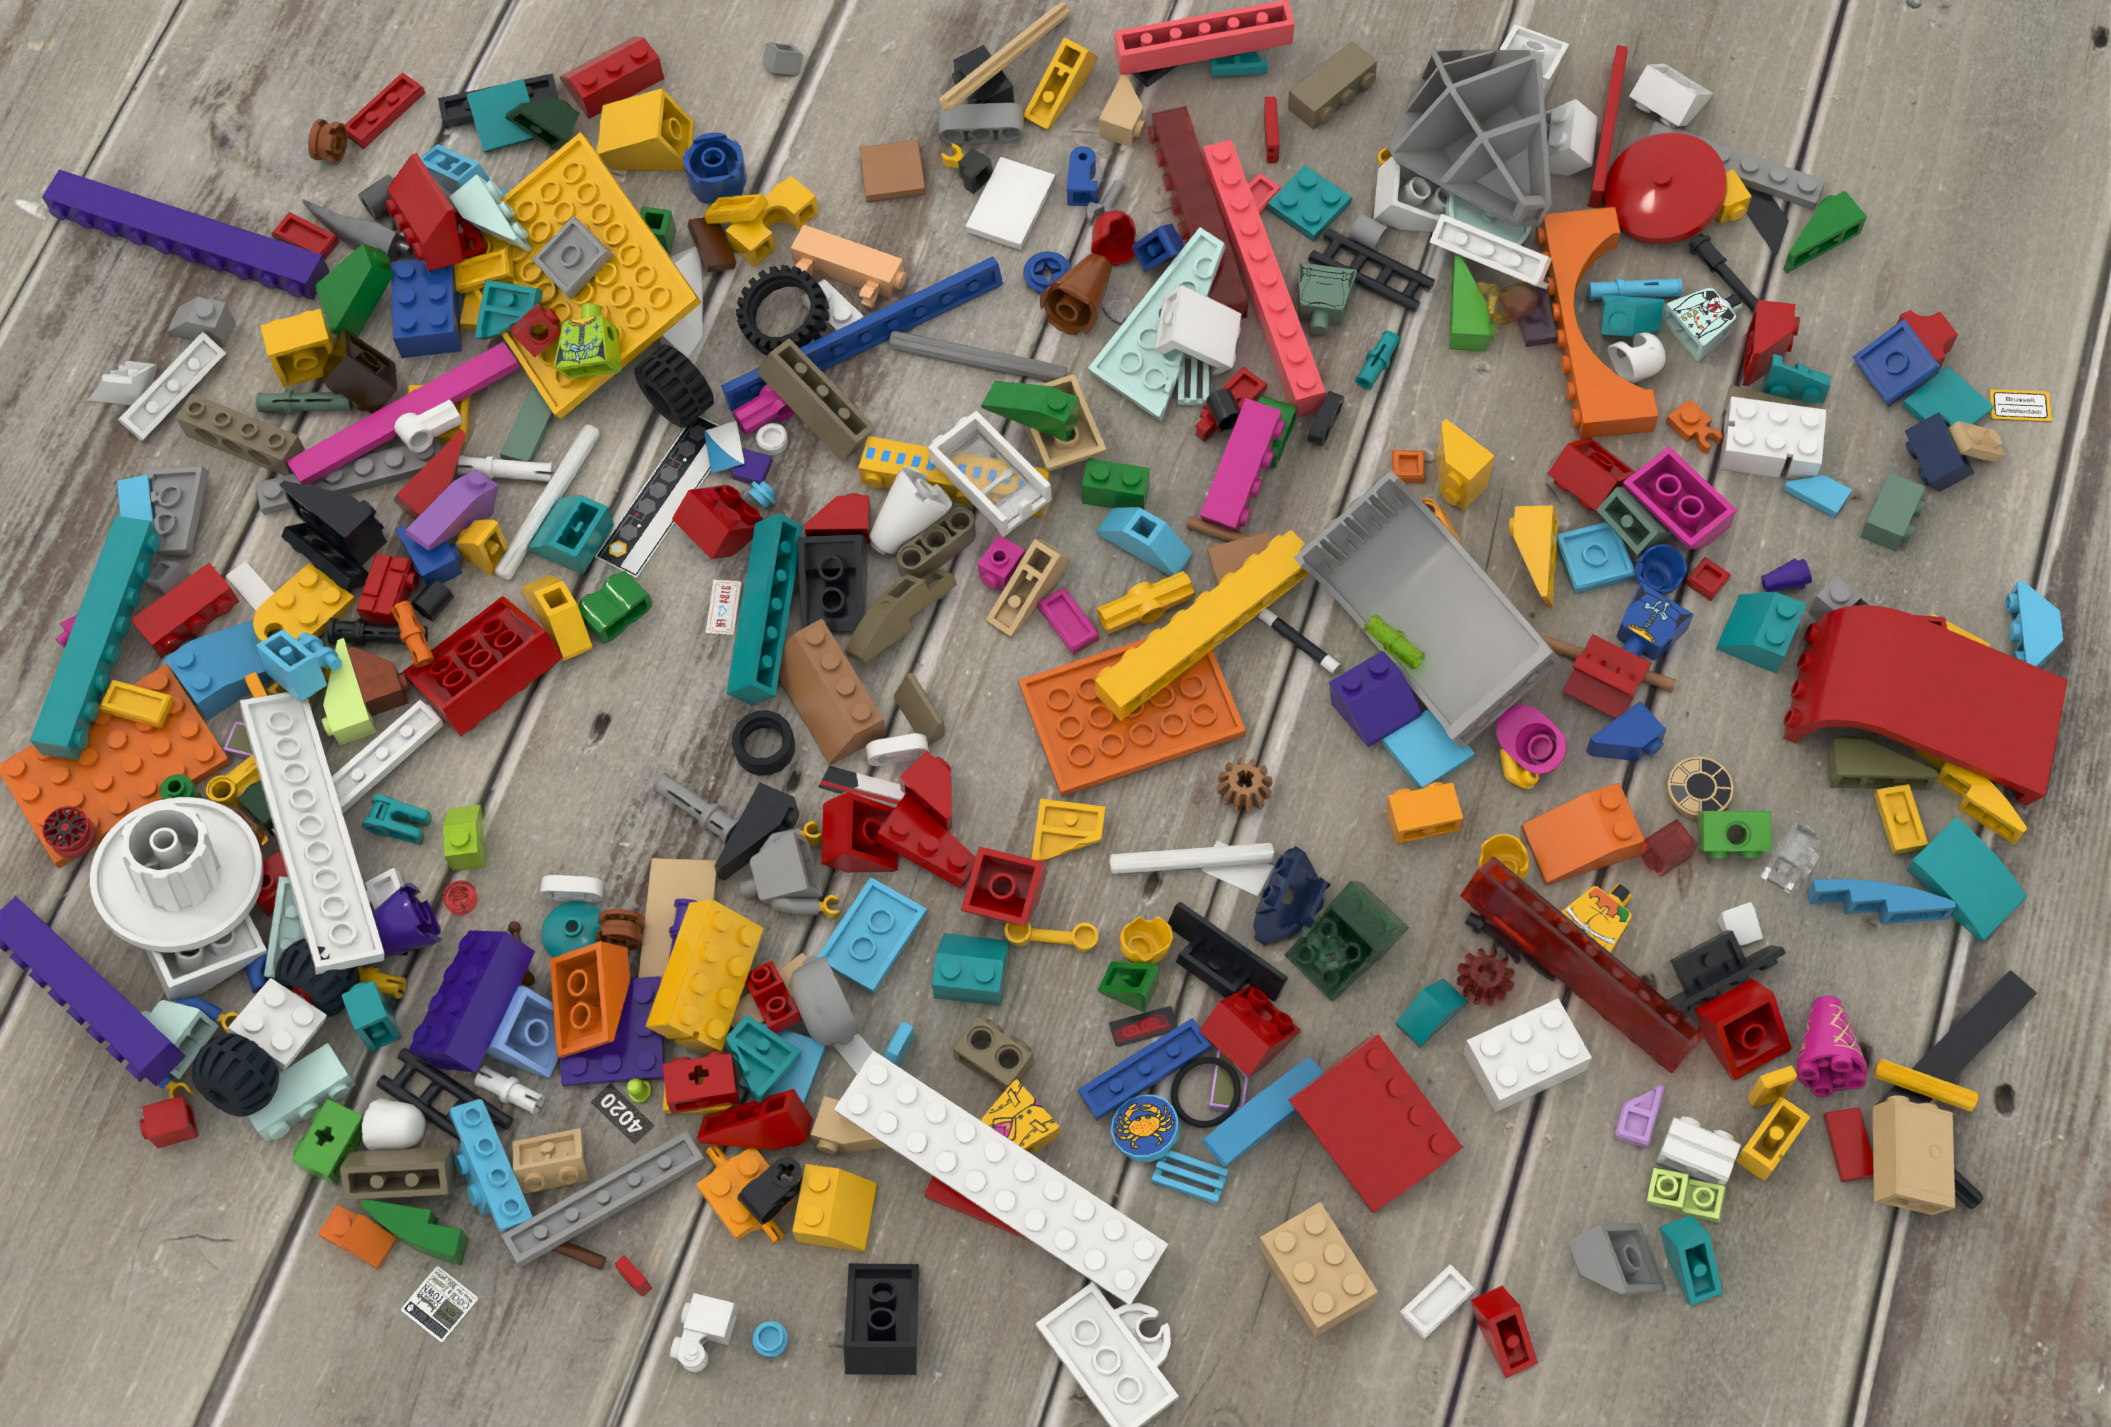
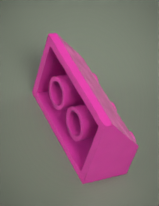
[1622,446,1737,549]

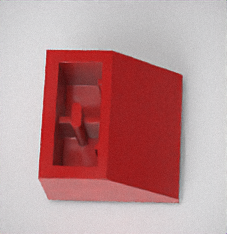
[672,485,764,559]
[1199,985,1301,1077]

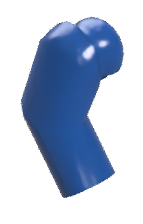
[245,943,268,993]

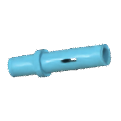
[1587,278,1682,301]

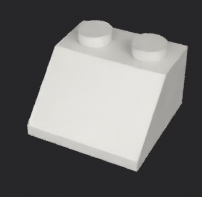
[1629,64,1713,128]

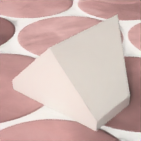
[87,361,157,405]

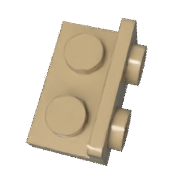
[512,1128,589,1194]

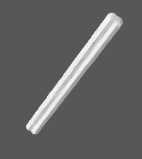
[495,424,600,580]

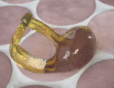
[1476,281,1538,325]

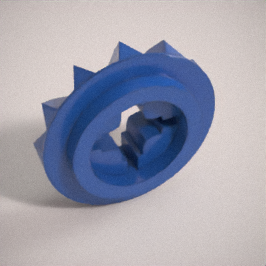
[1023,251,1071,295]

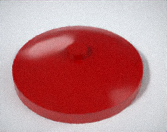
[1604,133,1727,245]

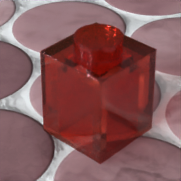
[1641,819,1698,877]

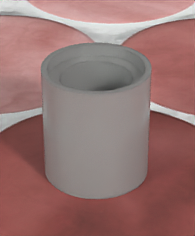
[1349,214,1389,251]

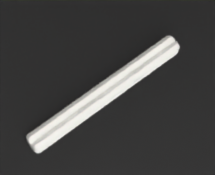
[1109,843,1274,874]

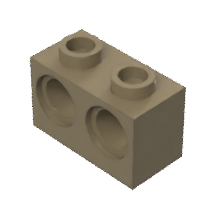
[953,1016,1034,1092]

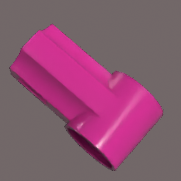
[732,384,795,435]

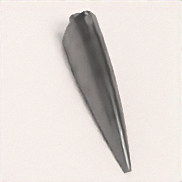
[302,199,413,266]

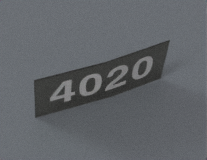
[590,1083,654,1145]

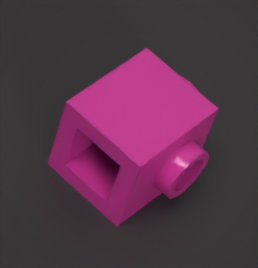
[978,535,1025,591]

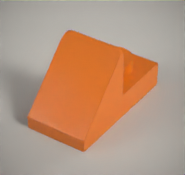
[318,1204,398,1270]

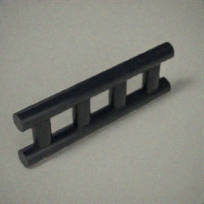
[1308,228,1435,312]
[376,1048,513,1142]

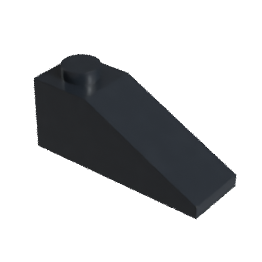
[714,782,800,881]

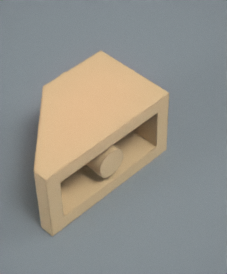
[1099,74,1146,148]

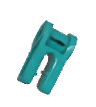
[361,794,432,845]

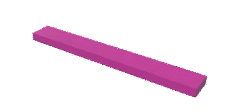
[286,342,520,485]

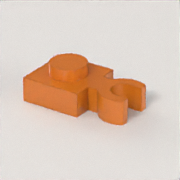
[1666,399,1723,454]

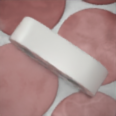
[866,733,929,766]
[540,875,604,903]

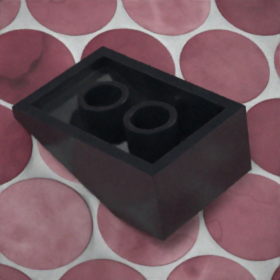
[279,481,387,566]
[798,535,867,632]
[844,1263,919,1375]

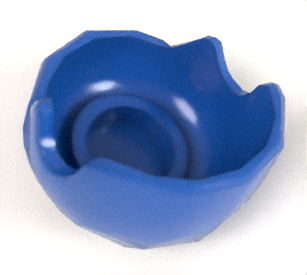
[1635,544,1687,596]

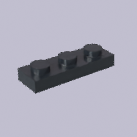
[281,522,369,590]

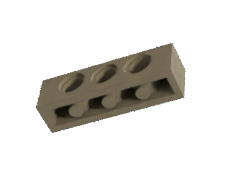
[176,393,305,476]

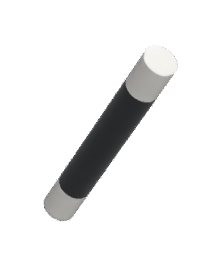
[1259,608,1341,675]

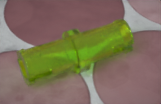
[1364,614,1425,670]

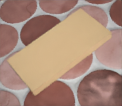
[638,858,718,978]

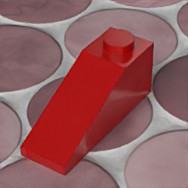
[393,429,466,520]
[697,1089,813,1150]

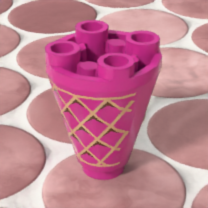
[1796,996,1868,1097]

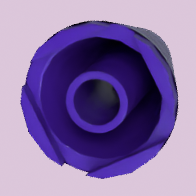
[372,883,441,958]

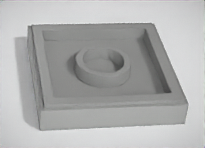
[532,215,613,299]

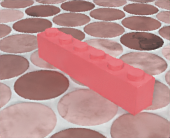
[1114,0,1295,76]

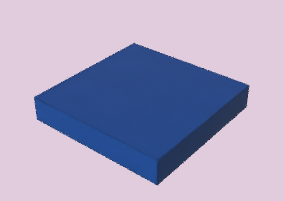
[1853,319,1942,406]

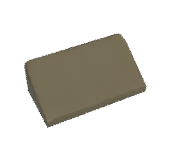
[894,672,945,745]

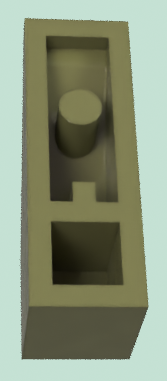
[1827,735,1938,790]

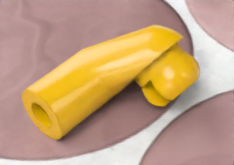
[1499,749,1539,789]

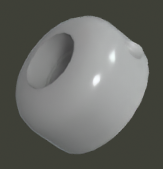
[789,956,860,1046]

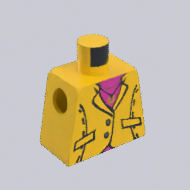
[981,1079,1060,1154]

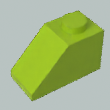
[443,804,486,871]

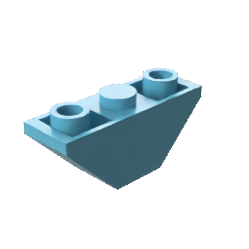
[1096,507,1193,576]
[2005,581,2063,668]

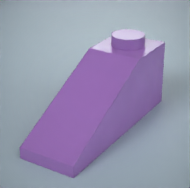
[405,469,499,551]

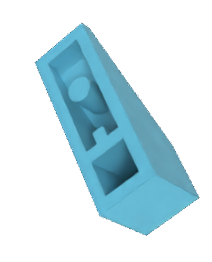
[421,144,490,194]

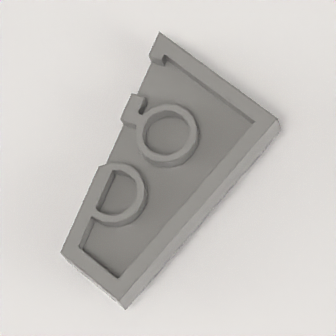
[147,466,209,556]

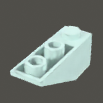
[450,175,532,252]

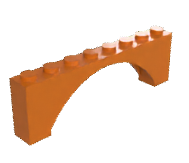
[1536,207,1658,439]

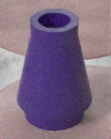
[1761,558,1812,592]

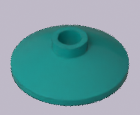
[541,901,603,958]

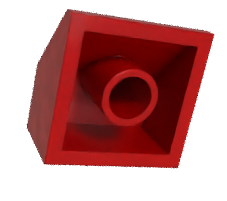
[1743,300,1800,386]
[1547,437,1636,511]
[821,792,898,873]
[961,846,1047,927]
[1694,978,1792,1080]

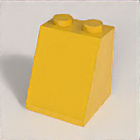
[597,88,694,171]

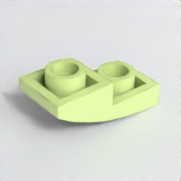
[1647,1168,1726,1223]

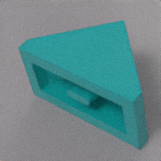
[1396,979,1468,1048]

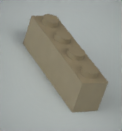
[756,338,875,462]

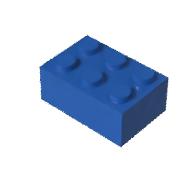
[391,259,462,358]

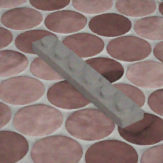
[1648,121,1825,210]
[255,437,442,515]
[501,1131,705,1268]

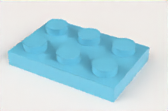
[817,877,928,995]

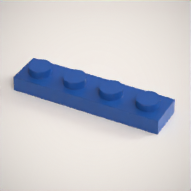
[1078,1018,1212,1121]

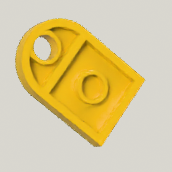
[253,563,356,642]

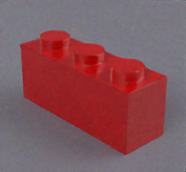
[131,563,239,659]

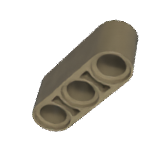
[897,507,976,578]

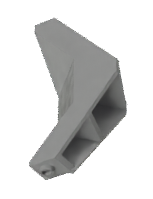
[1388,48,1552,227]

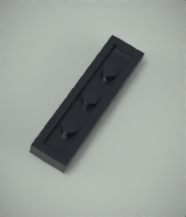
[438,73,559,128]

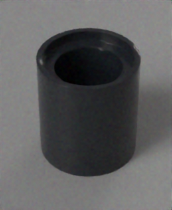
[1206,388,1241,430]
[411,579,454,622]

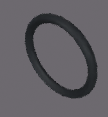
[1171,1057,1241,1128]

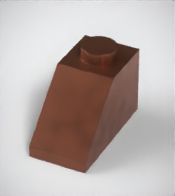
[347,647,411,716]

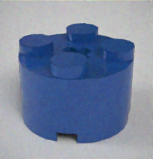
[683,133,747,203]

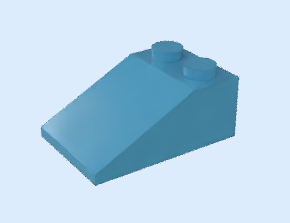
[164,620,271,720]

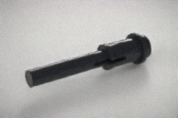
[1688,233,1758,313]

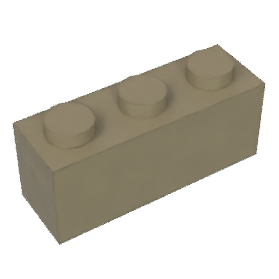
[1288,41,1377,129]
[340,1146,457,1200]

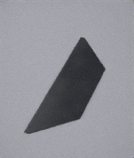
[1745,186,1788,255]

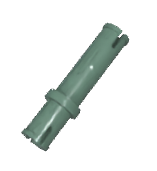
[256,390,353,414]

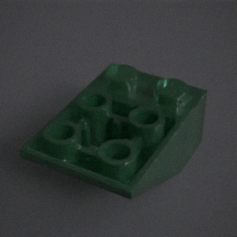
[1285,881,1409,1001]

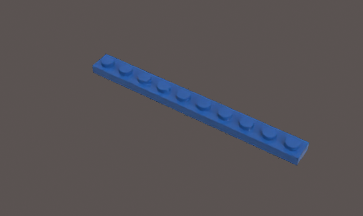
[721,256,1003,412]

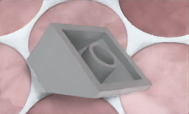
[1568,1223,1666,1295]

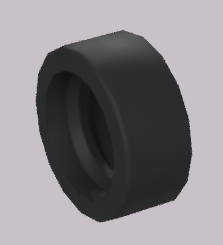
[732,710,795,776]

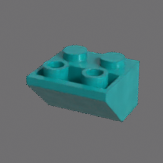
[528,495,614,575]

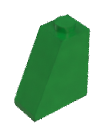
[315,243,394,337]

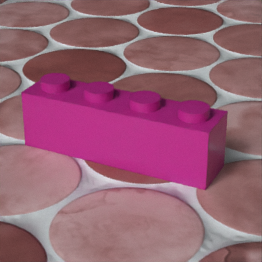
[1200,398,1286,532]

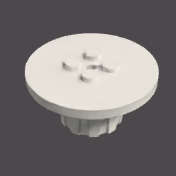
[90,797,264,952]

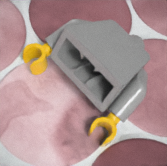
[740,821,841,919]

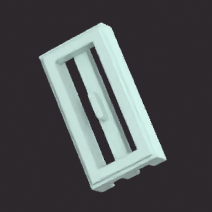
[1178,354,1209,406]

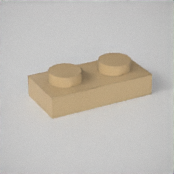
[1949,421,2005,462]

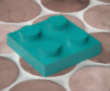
[1267,165,1352,242]

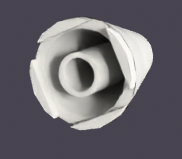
[869,466,952,555]

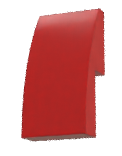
[745,960,803,1034]

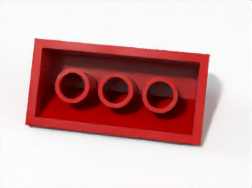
[386,153,463,271]

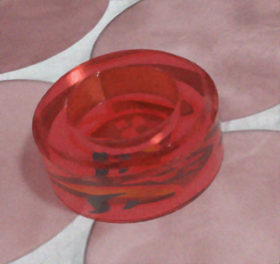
[442,880,478,915]

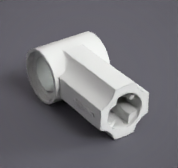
[394,400,462,453]

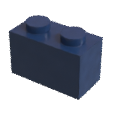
[1905,412,1974,491]

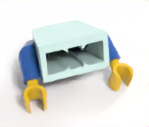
[141,997,239,1098]

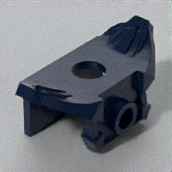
[1253,846,1331,945]

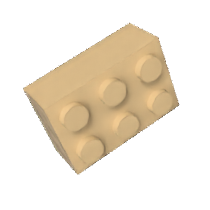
[1259,1202,1378,1338]

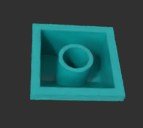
[1716,592,1807,674]
[931,933,1010,1006]

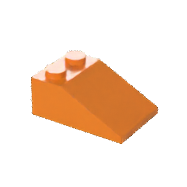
[1521,783,1645,885]
[549,941,630,1058]

